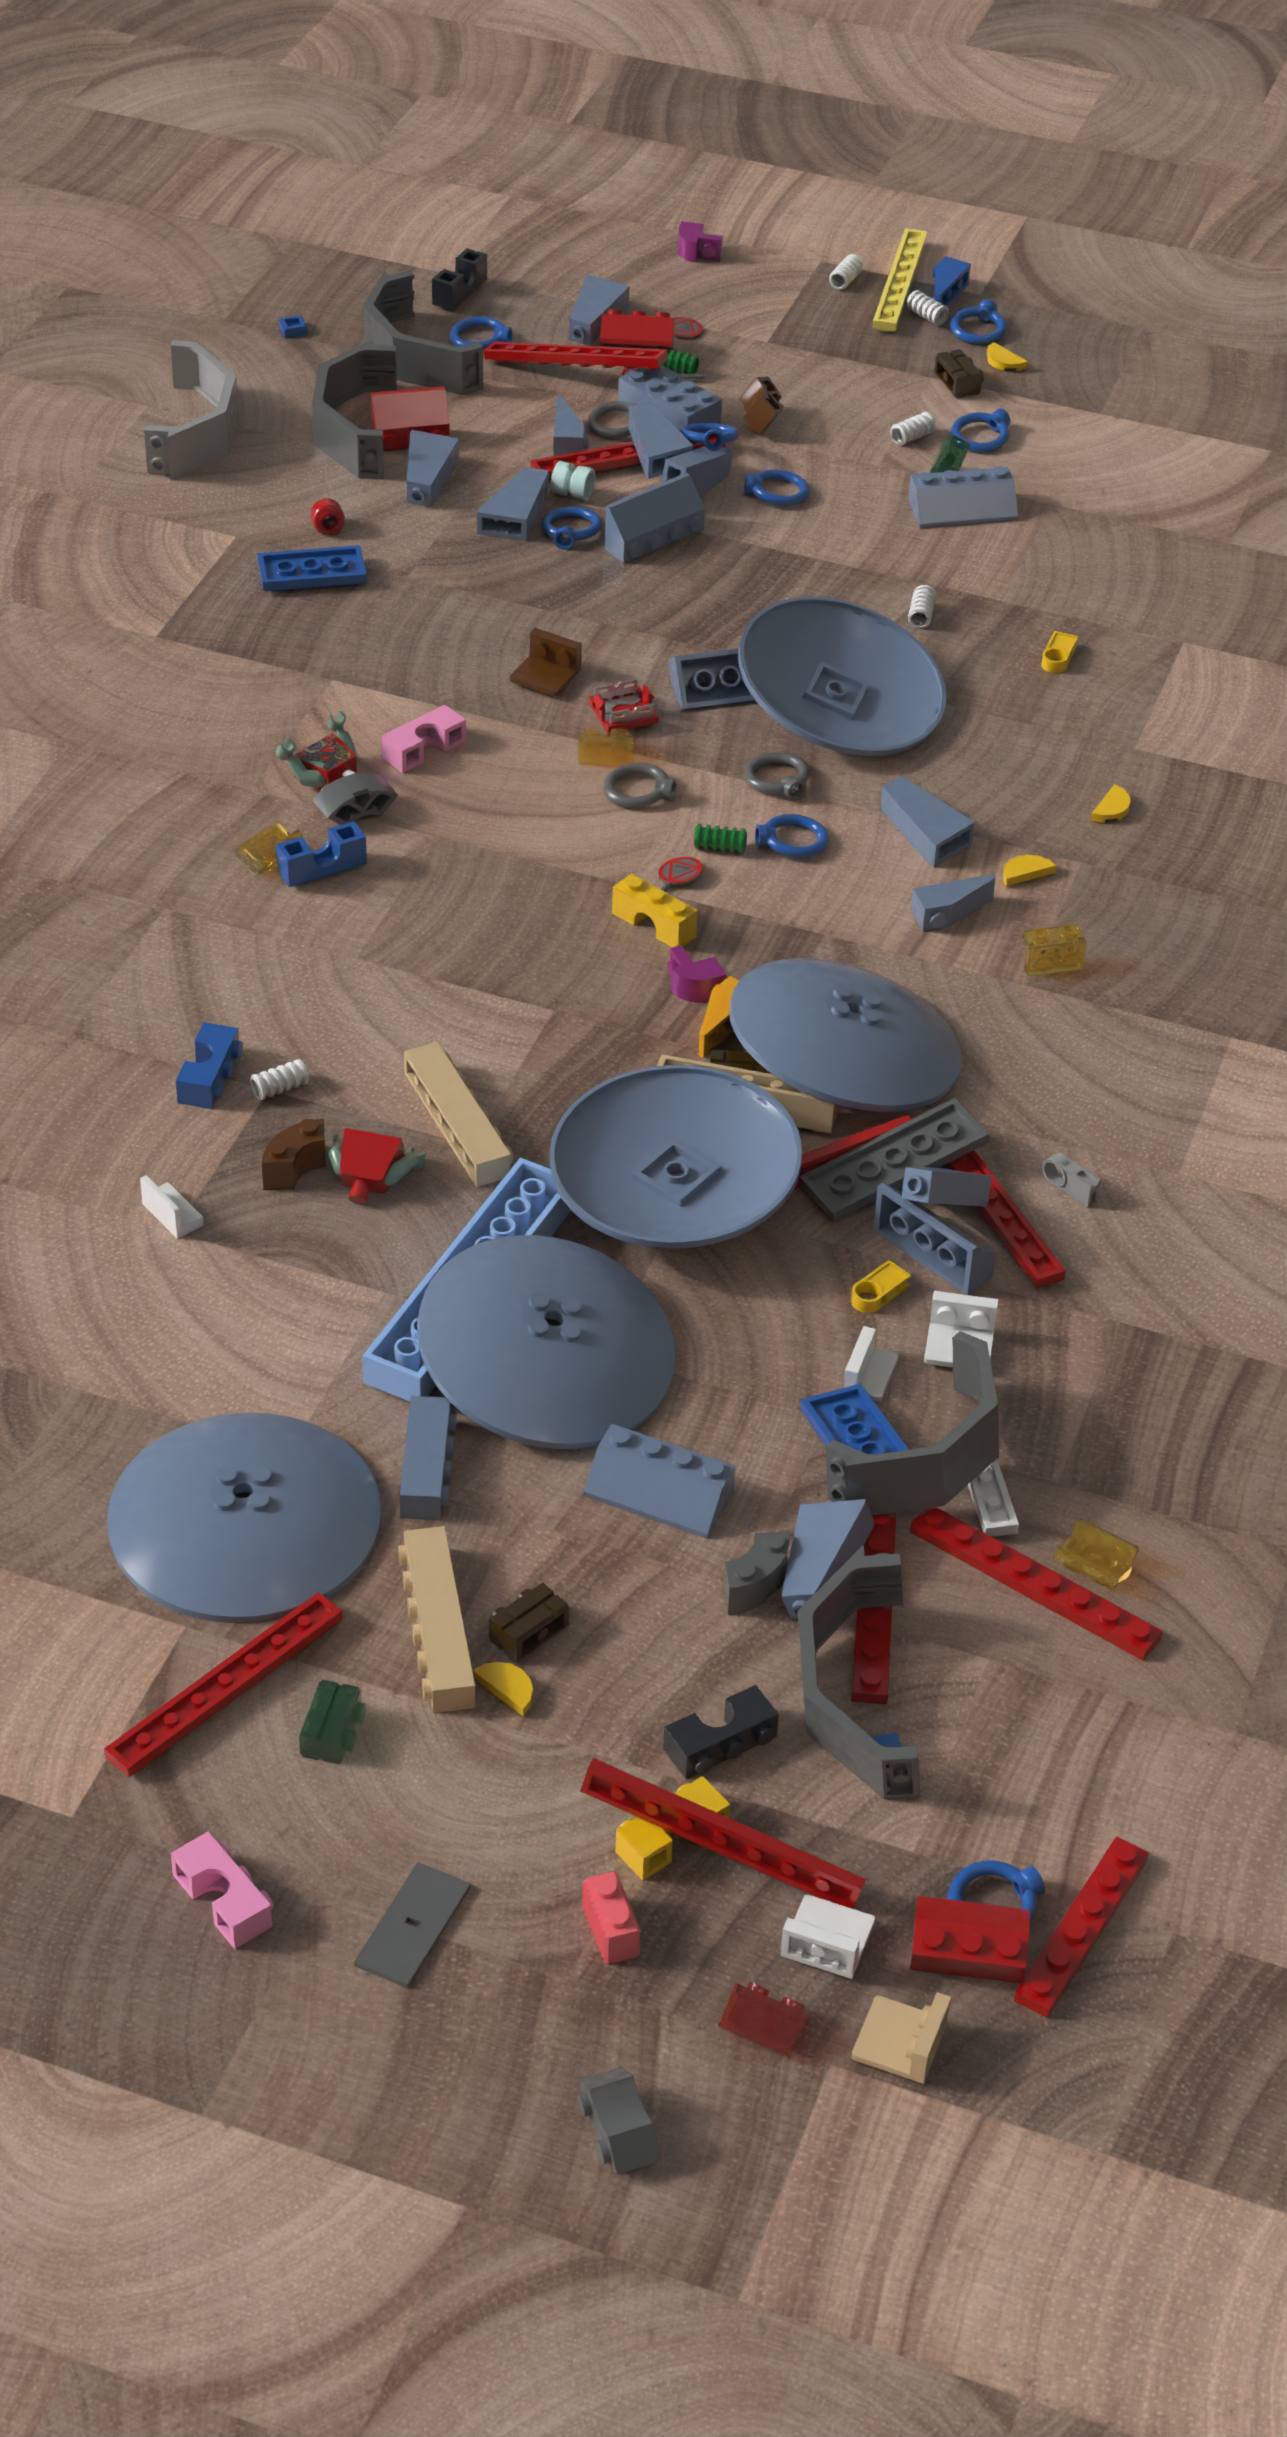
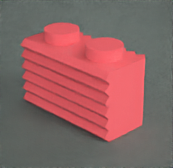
[582,1871,641,1965]

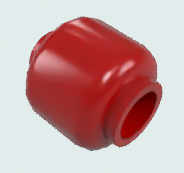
[310,498,345,536]

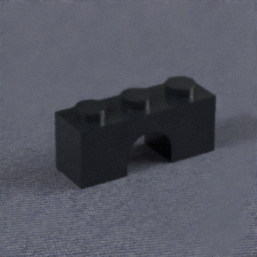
[432,248,487,311]
[663,1685,779,1779]

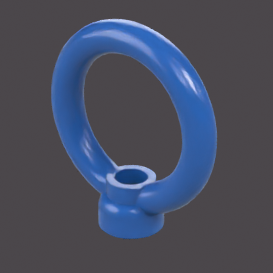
[950,299,1007,345]
[450,316,513,350]
[951,408,1011,453]
[680,423,739,451]
[744,469,810,506]
[541,507,602,549]
[755,814,829,858]
[948,1860,1045,1924]

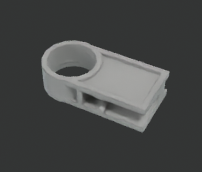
[1042,1153,1101,1208]

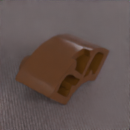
[739,376,784,435]
[262,1119,326,1190]

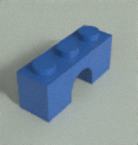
[276,821,367,887]
[176,1022,243,1109]

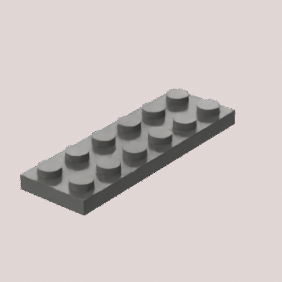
[799,1098,990,1222]

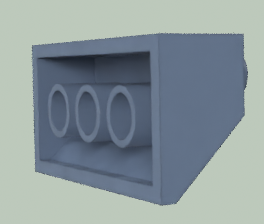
[908,466,1018,528]
[605,473,705,563]
[668,648,756,710]
[874,1183,995,1295]
[583,1424,735,1539]

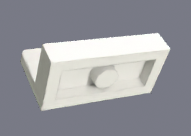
[140,1175,204,1239]
[844,1326,899,1402]

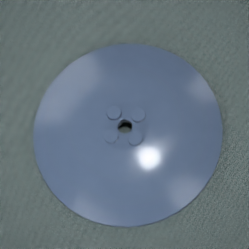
[738,596,946,756]
[729,958,962,1112]
[550,1065,802,1248]
[417,1235,676,1449]
[107,1413,381,1623]

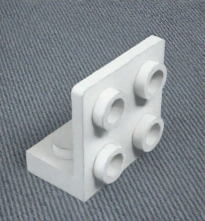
[924,1291,998,1367]
[780,1895,875,1979]

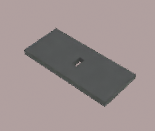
[354,1862,471,1988]

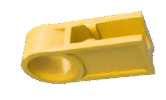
[1041,631,1078,673]
[851,1260,911,1313]

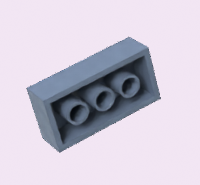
[618,365,722,431]

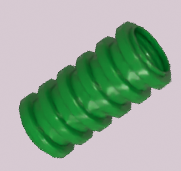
[657,346,699,374]
[694,824,747,854]

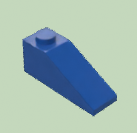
[933,256,971,306]

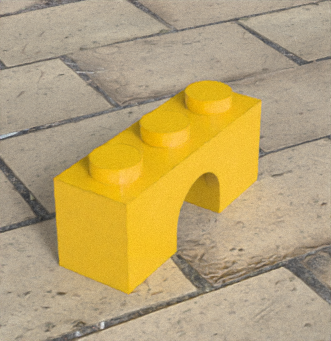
[612,873,698,947]
[615,1776,730,1881]

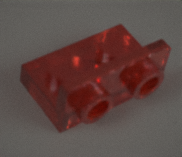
[718,1982,810,2059]

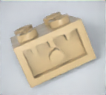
[851,1992,951,2084]

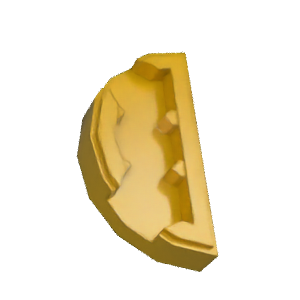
[986,342,1028,372]
[1091,784,1131,823]
[1003,854,1056,887]
[472,1662,533,1716]

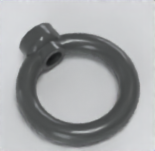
[587,401,636,438]
[744,752,810,801]
[603,763,677,808]

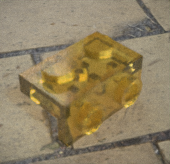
[578,729,634,764]
[235,822,303,876]
[1023,924,1087,976]
[1053,1518,1139,1588]

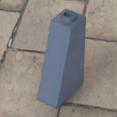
[569,274,630,346]
[628,402,693,479]
[407,430,459,507]
[661,446,734,498]
[477,467,549,541]
[881,776,975,867]
[901,1167,992,1207]
[781,1499,874,1620]

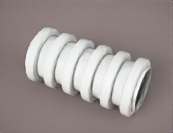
[829,254,864,290]
[907,290,949,326]
[891,412,936,446]
[908,585,936,628]
[250,1059,309,1101]

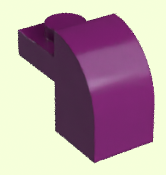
[678,221,723,263]
[667,945,727,1003]

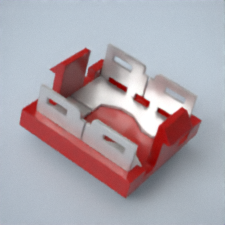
[589,679,659,734]

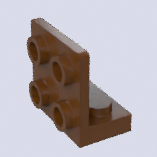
[510,628,582,696]

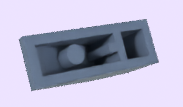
[553,397,589,456]
[911,874,996,932]

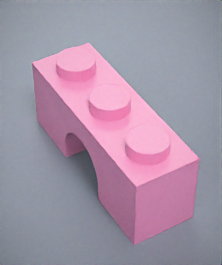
[381,705,466,773]
[171,1831,274,1949]

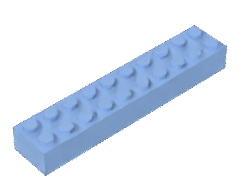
[362,1158,571,1402]

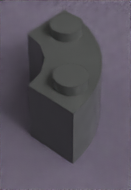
[313,773,398,825]
[723,1531,790,1615]
[577,2066,662,2175]

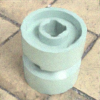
[551,461,595,501]

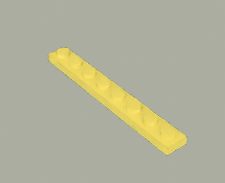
[872,228,928,332]

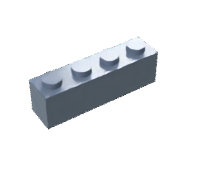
[400,1396,457,1520]

